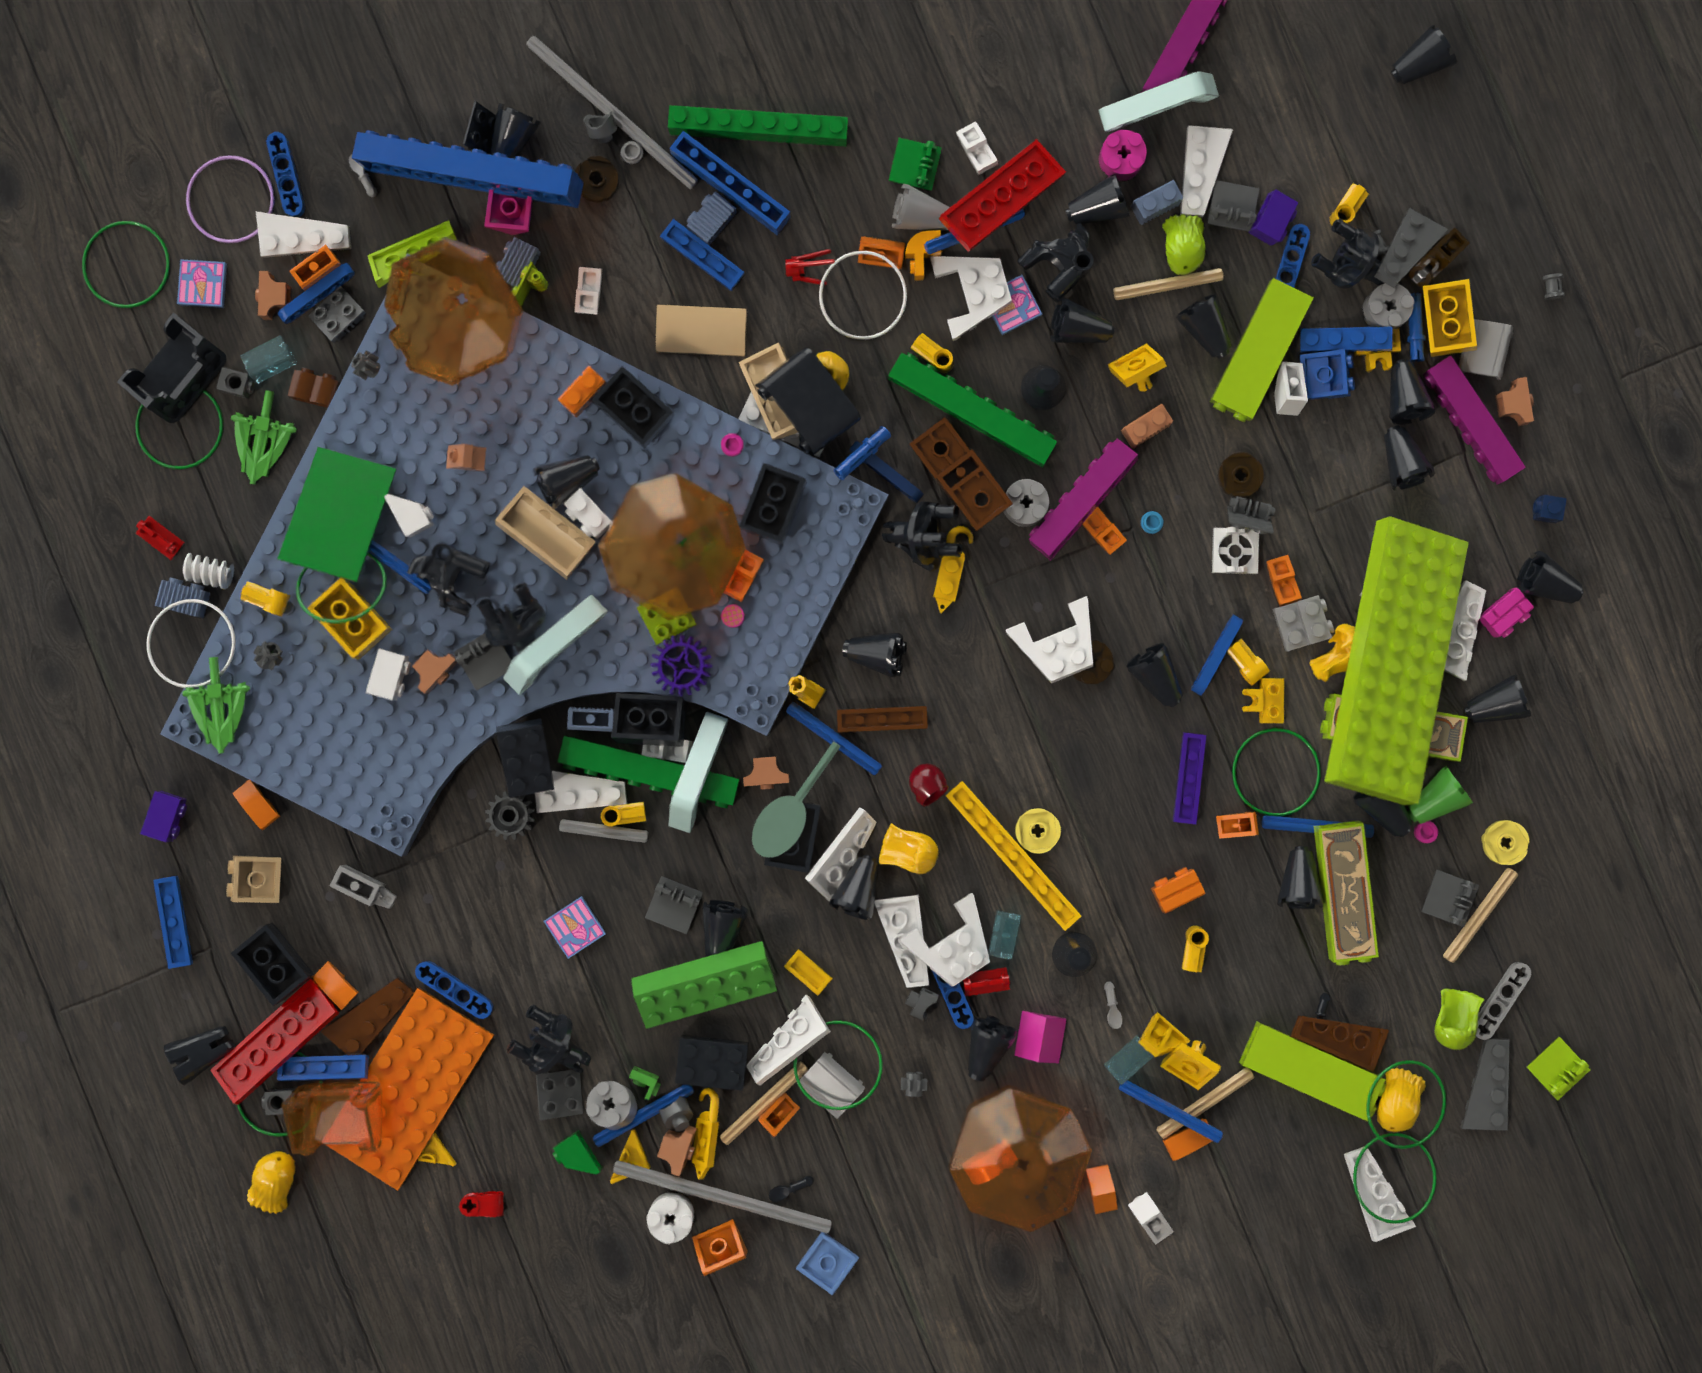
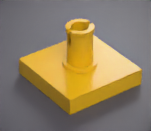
[1108,344,1167,392]
[1160,1041,1221,1090]

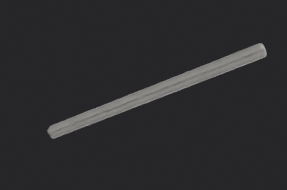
[527,36,698,189]
[613,1160,832,1233]

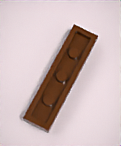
[837,706,928,732]

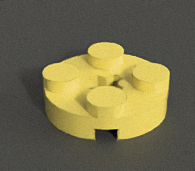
[1015,808,1061,854]
[1481,820,1529,865]

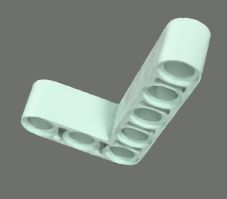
[1099,72,1219,132]
[503,595,608,695]
[668,712,728,833]

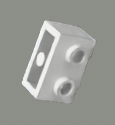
[564,488,613,539]
[366,649,411,701]

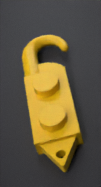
[933,526,973,613]
[692,1088,719,1180]

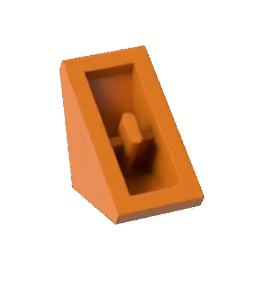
[1216,812,1259,839]
[758,1092,800,1137]
[1086,1164,1117,1214]

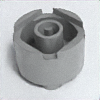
[1363,283,1414,329]
[1003,479,1049,527]
[586,1081,637,1130]

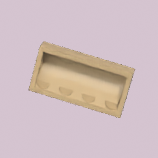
[656,305,747,357]
[739,343,798,440]
[495,486,596,580]

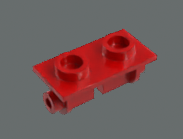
[136,516,185,560]
[963,967,1010,996]

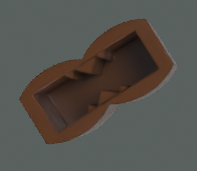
[287,368,340,408]

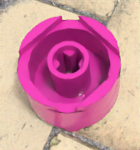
[1099,130,1147,181]

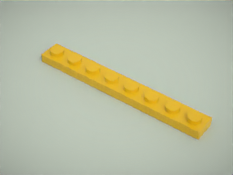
[945,781,1082,931]

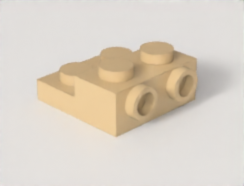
[227,856,281,903]

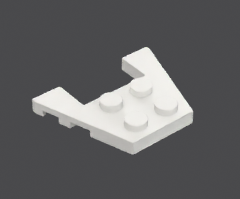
[930,256,1012,341]
[1006,596,1093,683]
[898,893,990,986]

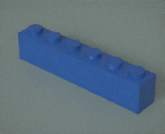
[669,131,791,236]

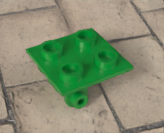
[889,138,942,191]

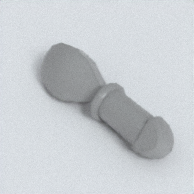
[349,155,377,197]
[1104,981,1122,1029]

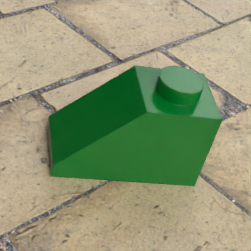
[553,1130,603,1175]

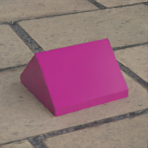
[484,185,533,235]
[1014,1011,1066,1063]

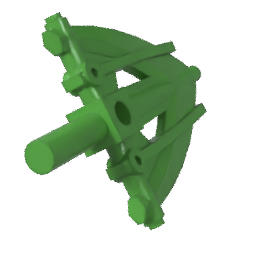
[231,390,297,484]
[182,657,250,753]

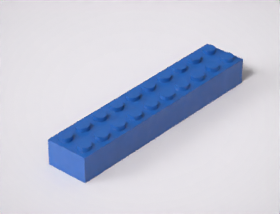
[352,130,584,208]

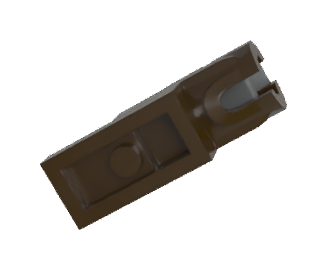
[1409,227,1470,287]

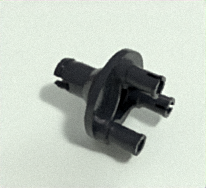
[1311,218,1385,289]
[882,501,963,565]
[477,582,546,654]
[507,1004,591,1074]

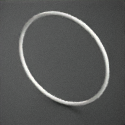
[819,251,907,340]
[147,599,235,688]

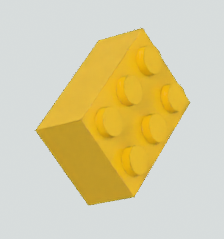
[1423,279,1477,357]
[307,578,393,660]

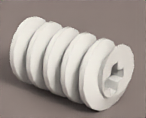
[183,553,234,589]

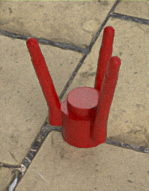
[786,249,835,285]

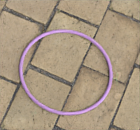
[186,156,274,243]

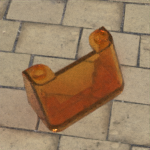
[281,1081,382,1156]

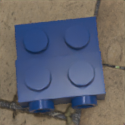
[1300,349,1355,400]

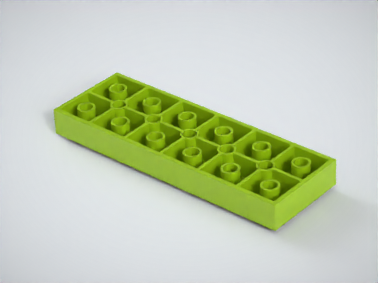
[1325,516,1469,805]

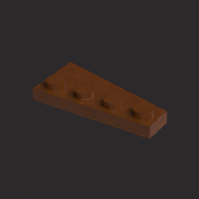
[321,977,415,1055]
[1290,1016,1389,1072]

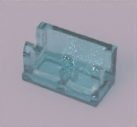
[240,335,297,384]
[988,910,1021,960]
[1104,1035,1154,1085]

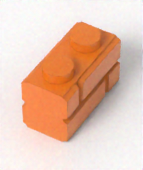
[290,244,342,291]
[558,366,606,418]
[1151,867,1206,914]

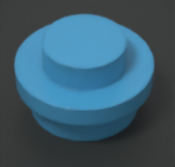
[1141,511,1163,534]

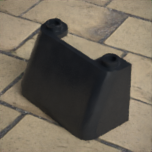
[117,312,227,423]
[756,347,861,456]

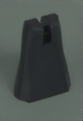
[164,1026,236,1085]

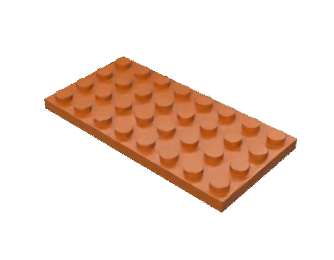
[322,987,495,1191]

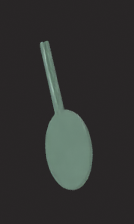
[752,741,841,857]

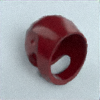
[909,763,948,807]

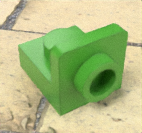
[629,1066,661,1100]

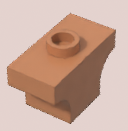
[255,271,291,320]
[1496,377,1534,426]
[446,444,486,471]
[412,650,457,694]
[743,757,790,789]
[657,1126,697,1176]

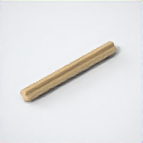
[1114,268,1224,300]
[1443,868,1518,963]
[720,1061,808,1145]
[1157,1068,1254,1139]

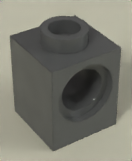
[216,367,255,399]
[262,1088,298,1115]

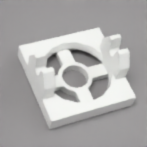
[1212,527,1259,574]

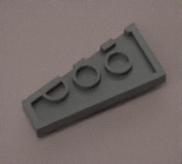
[1374,208,1449,288]
[1460,1038,1509,1131]

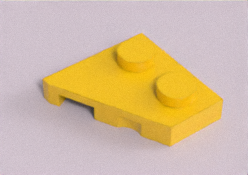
[1138,1012,1190,1057]

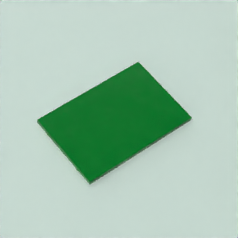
[277,447,397,582]

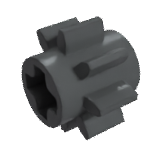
[351,350,380,380]
[253,641,283,670]
[901,1072,928,1097]

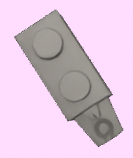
[330,865,397,909]

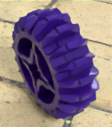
[651,635,713,696]

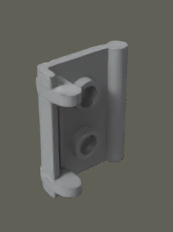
[1458,319,1513,380]
[799,1052,865,1119]

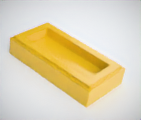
[784,949,833,996]

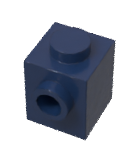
[1532,495,1567,523]

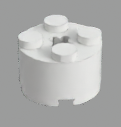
[647,1192,694,1244]

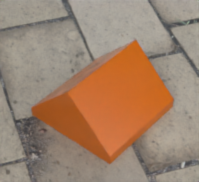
[692,1219,747,1276]

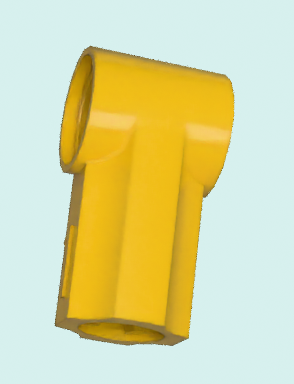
[1330,184,1369,226]
[911,333,953,373]
[240,581,290,617]
[1227,638,1270,686]
[788,675,826,709]
[601,802,646,826]
[1182,925,1209,972]

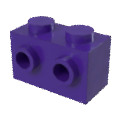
[1249,189,1298,246]
[140,791,187,842]

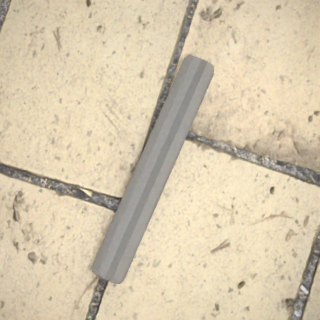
[559,819,648,843]

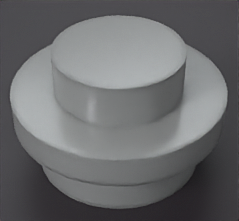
[621,141,643,164]

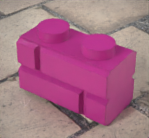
[1479,587,1534,638]

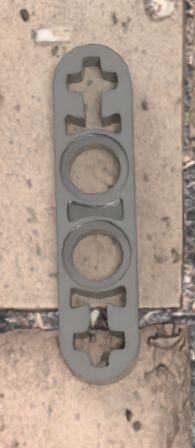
[1476,962,1531,1040]

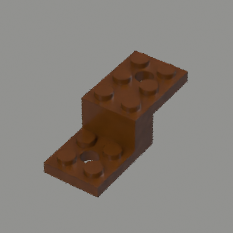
[909,417,1013,532]

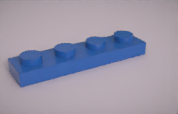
[660,219,745,291]
[1300,327,1393,353]
[153,876,193,969]
[277,1055,369,1081]

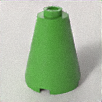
[1407,766,1473,824]

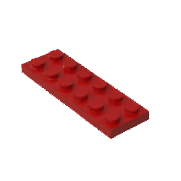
[939,139,1066,252]
[210,979,339,1105]

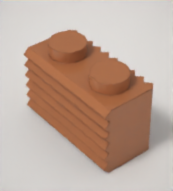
[1121,404,1173,448]

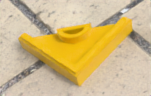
[610,1129,650,1184]
[418,1133,457,1167]

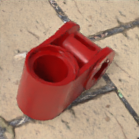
[459,1191,504,1217]

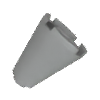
[892,184,950,231]

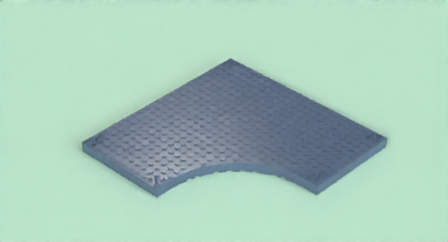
[160,253,888,857]

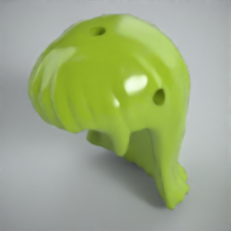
[1163,214,1205,275]
[1435,989,1484,1050]

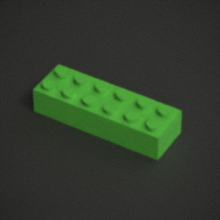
[631,941,777,1029]

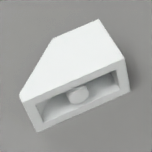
[1274,362,1308,416]
[384,494,434,538]
[1128,1192,1174,1245]

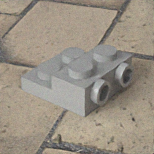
[1272,595,1334,652]

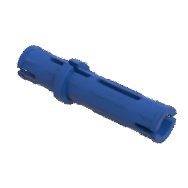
[1407,293,1426,362]
[833,426,891,480]

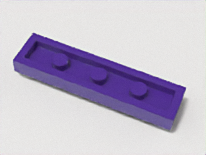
[1173,733,1206,824]

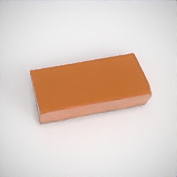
[858,237,905,269]

